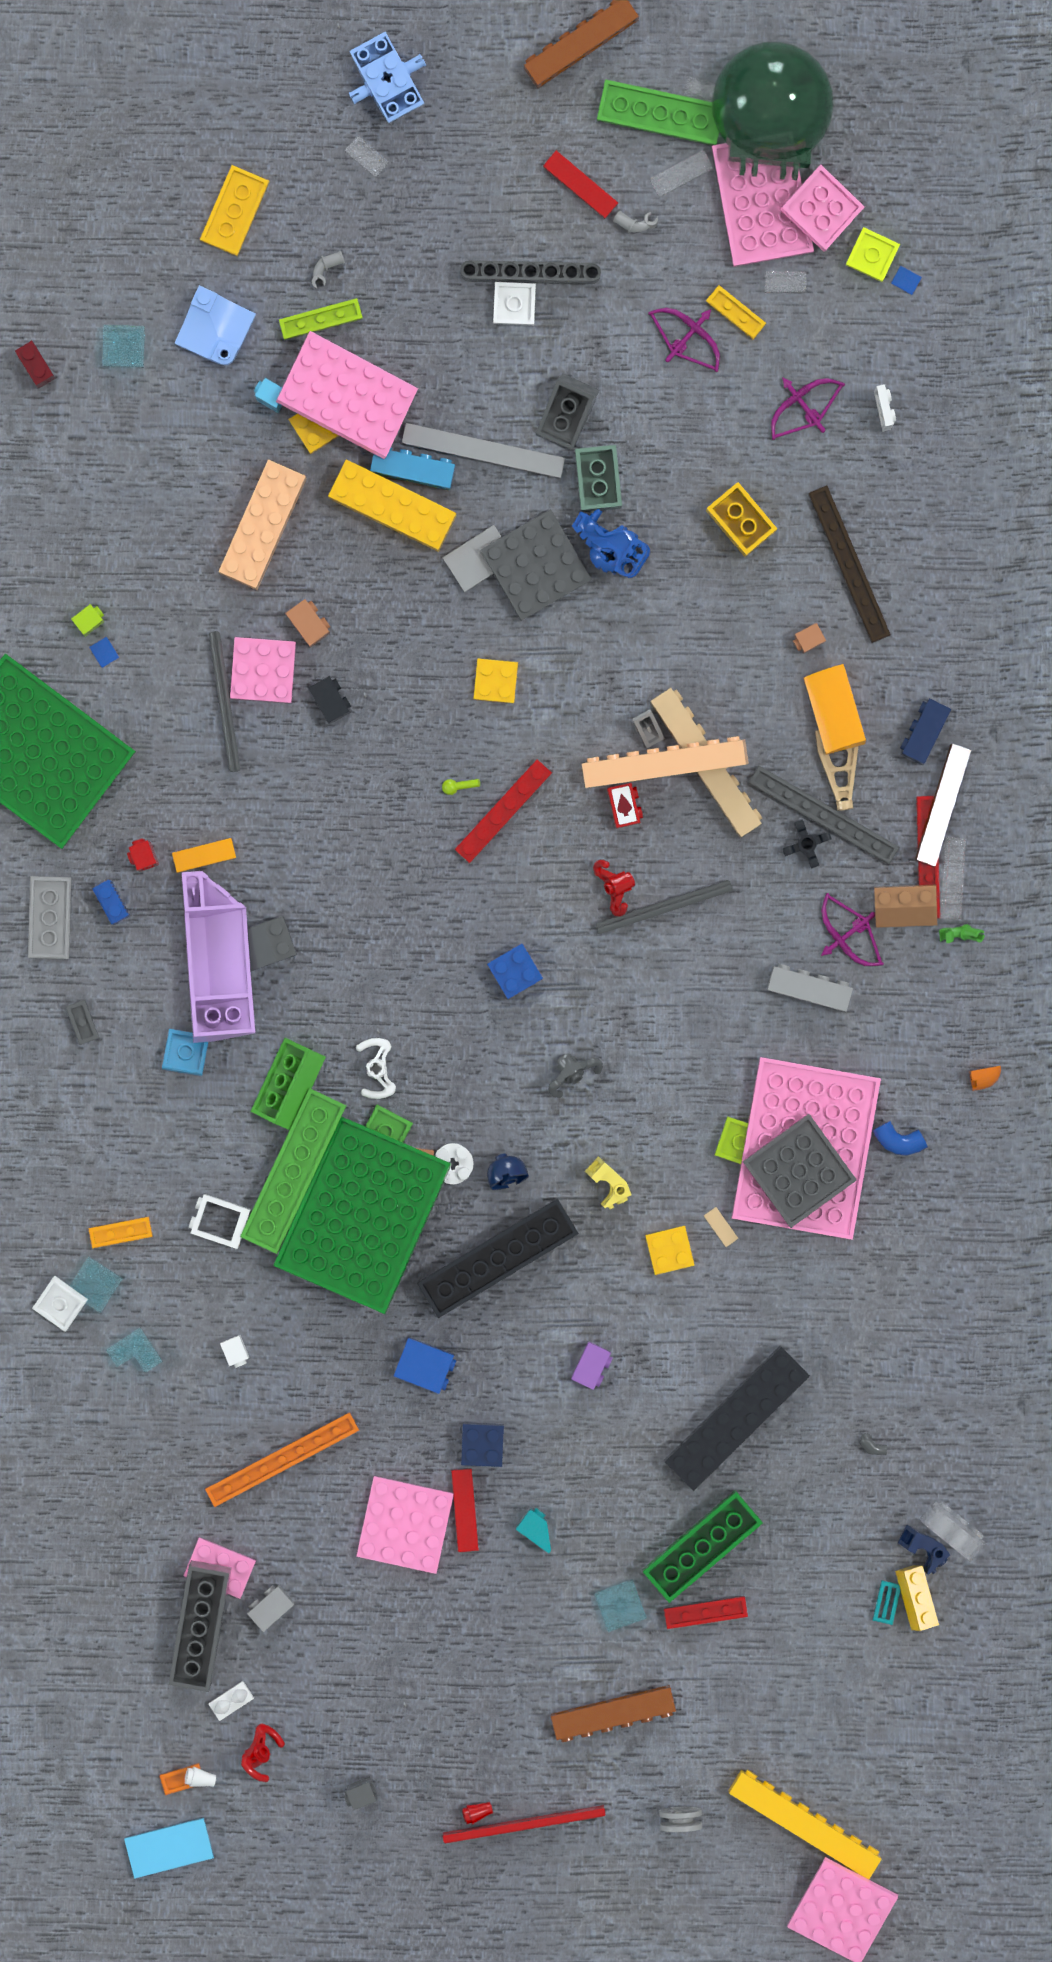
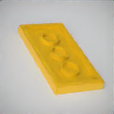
[200,165,269,257]

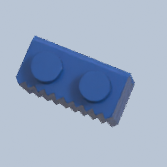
[92,880,130,925]

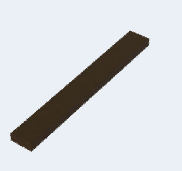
[808,485,891,643]

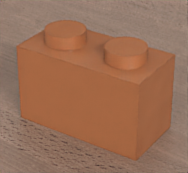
[285,599,330,648]

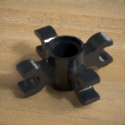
[782,819,832,869]

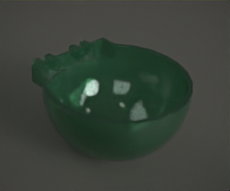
[712,41,834,180]

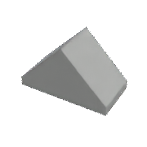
[632,709,665,748]

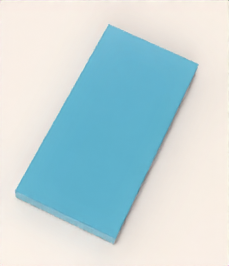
[124,1817,214,1879]

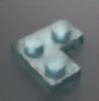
[106,1327,163,1373]

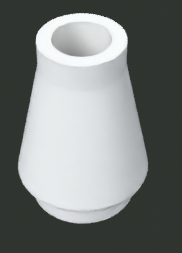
[185,1766,216,1787]

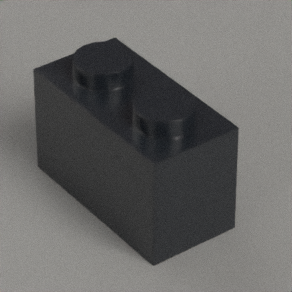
[309,676,351,724]

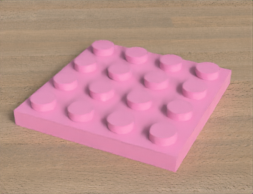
[356,1476,453,1574]
[787,1857,898,1962]

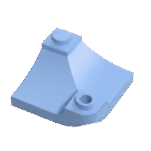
[175,285,256,366]

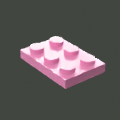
[184,1537,256,1599]

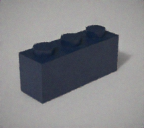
[900,698,951,765]

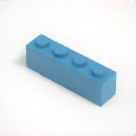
[370,447,455,490]

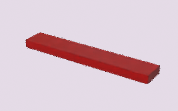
[916,796,940,918]

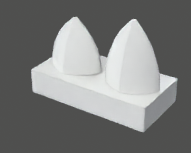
[209,1681,254,1721]

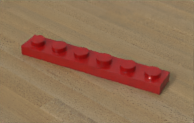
[455,759,552,863]

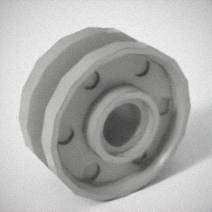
[659,1807,703,1832]

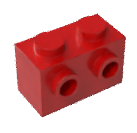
[127,838,159,872]

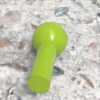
[442,779,480,795]

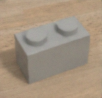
[247,1585,295,1632]

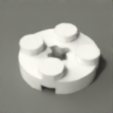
[435,1143,473,1184]

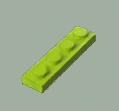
[279,298,363,340]

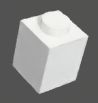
[220,1335,249,1368]

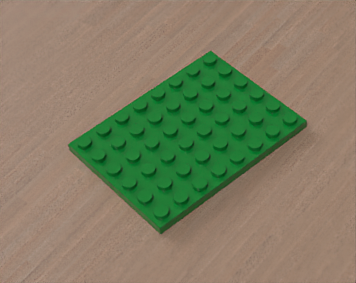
[0,653,136,849]
[273,1117,452,1315]

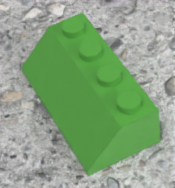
[250,1038,326,1130]

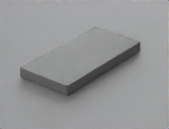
[28,876,72,959]

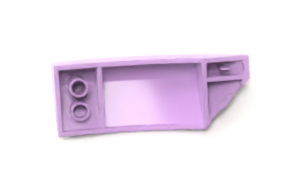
[182,871,255,1043]

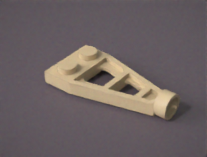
[815,730,858,811]

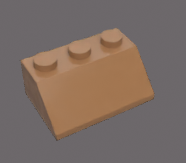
[874,884,938,928]

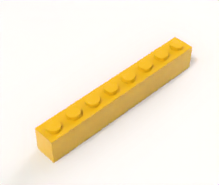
[728,1770,882,1879]

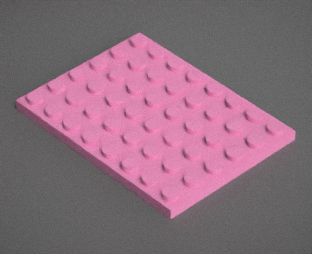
[732,1057,881,1240]

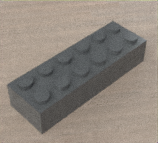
[168,1560,231,1692]

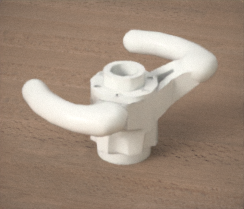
[356,1038,396,1099]

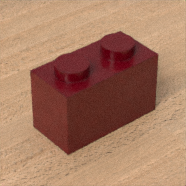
[15,340,56,389]

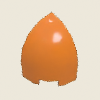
[969,1065,1001,1091]

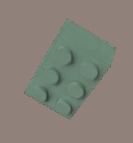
[575,445,622,512]

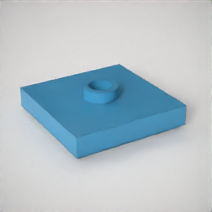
[162,1029,208,1076]

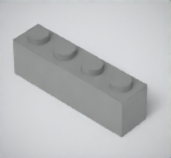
[767,964,853,1012]

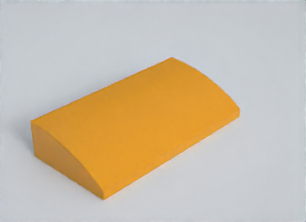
[804,664,866,755]

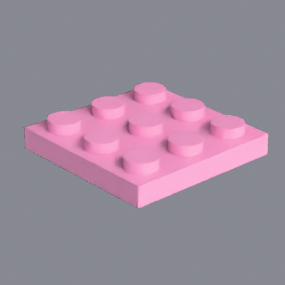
[780,165,864,252]
[230,637,296,703]

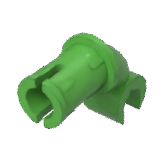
[939,924,985,943]

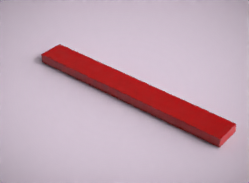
[443,1805,605,1843]

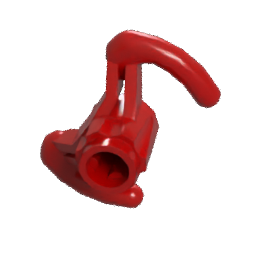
[593,859,635,917]
[241,1723,285,1782]

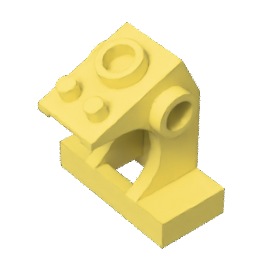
[585,1156,631,1209]

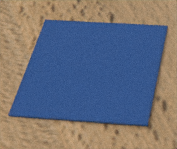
[891,266,922,295]
[89,637,119,668]

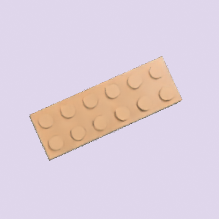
[219,460,307,590]

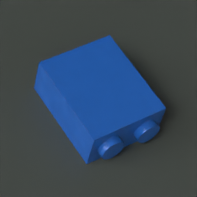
[394,1337,457,1394]

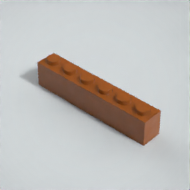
[524,0,639,89]
[551,1685,676,1742]

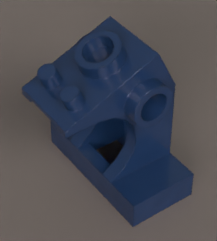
[898,1525,950,1575]

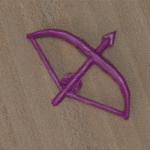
[648,308,720,372]
[771,377,845,440]
[821,893,884,966]

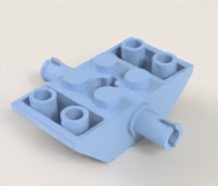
[349,32,426,123]

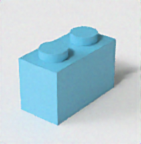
[254,378,283,413]

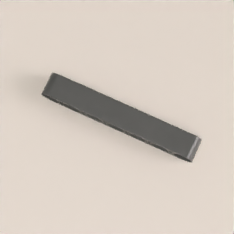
[460,260,601,284]

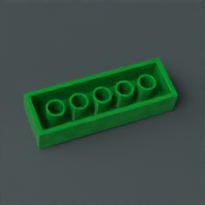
[642,1490,763,1603]

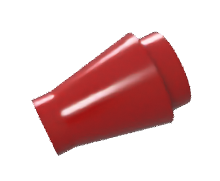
[462,1802,493,1825]

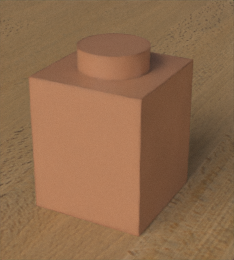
[793,623,826,654]

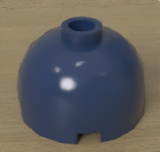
[487,1153,529,1190]

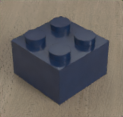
[461,1422,504,1467]

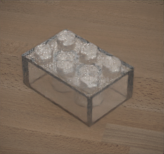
[920,1500,986,1562]

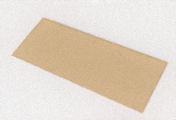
[704,1207,738,1247]

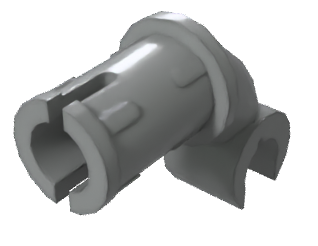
[613,211,658,234]
[311,251,345,289]

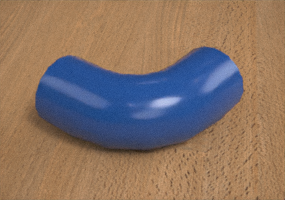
[872,1121,928,1156]

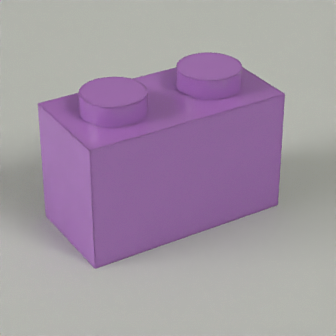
[571,1341,613,1390]

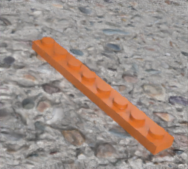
[205,1412,359,1507]

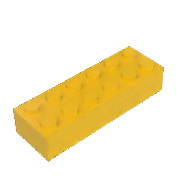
[328,459,457,552]

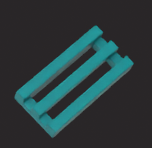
[872,1580,900,1625]

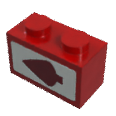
[607,783,643,829]

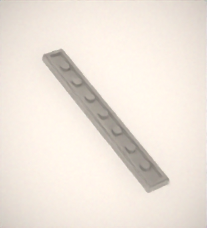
[402,423,565,479]

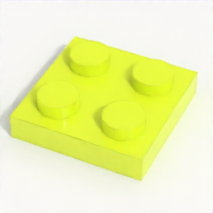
[846,227,900,282]

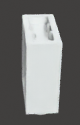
[189,1194,251,1249]

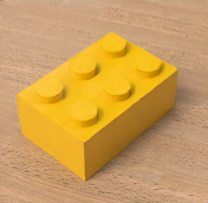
[706,482,777,557]

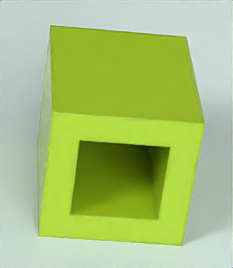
[71,604,104,637]

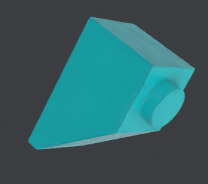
[516,1508,551,1554]

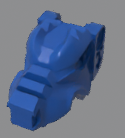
[572,509,650,578]

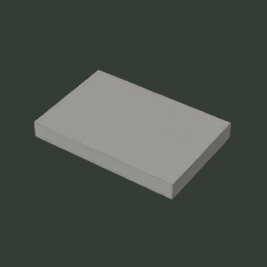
[443,525,502,592]

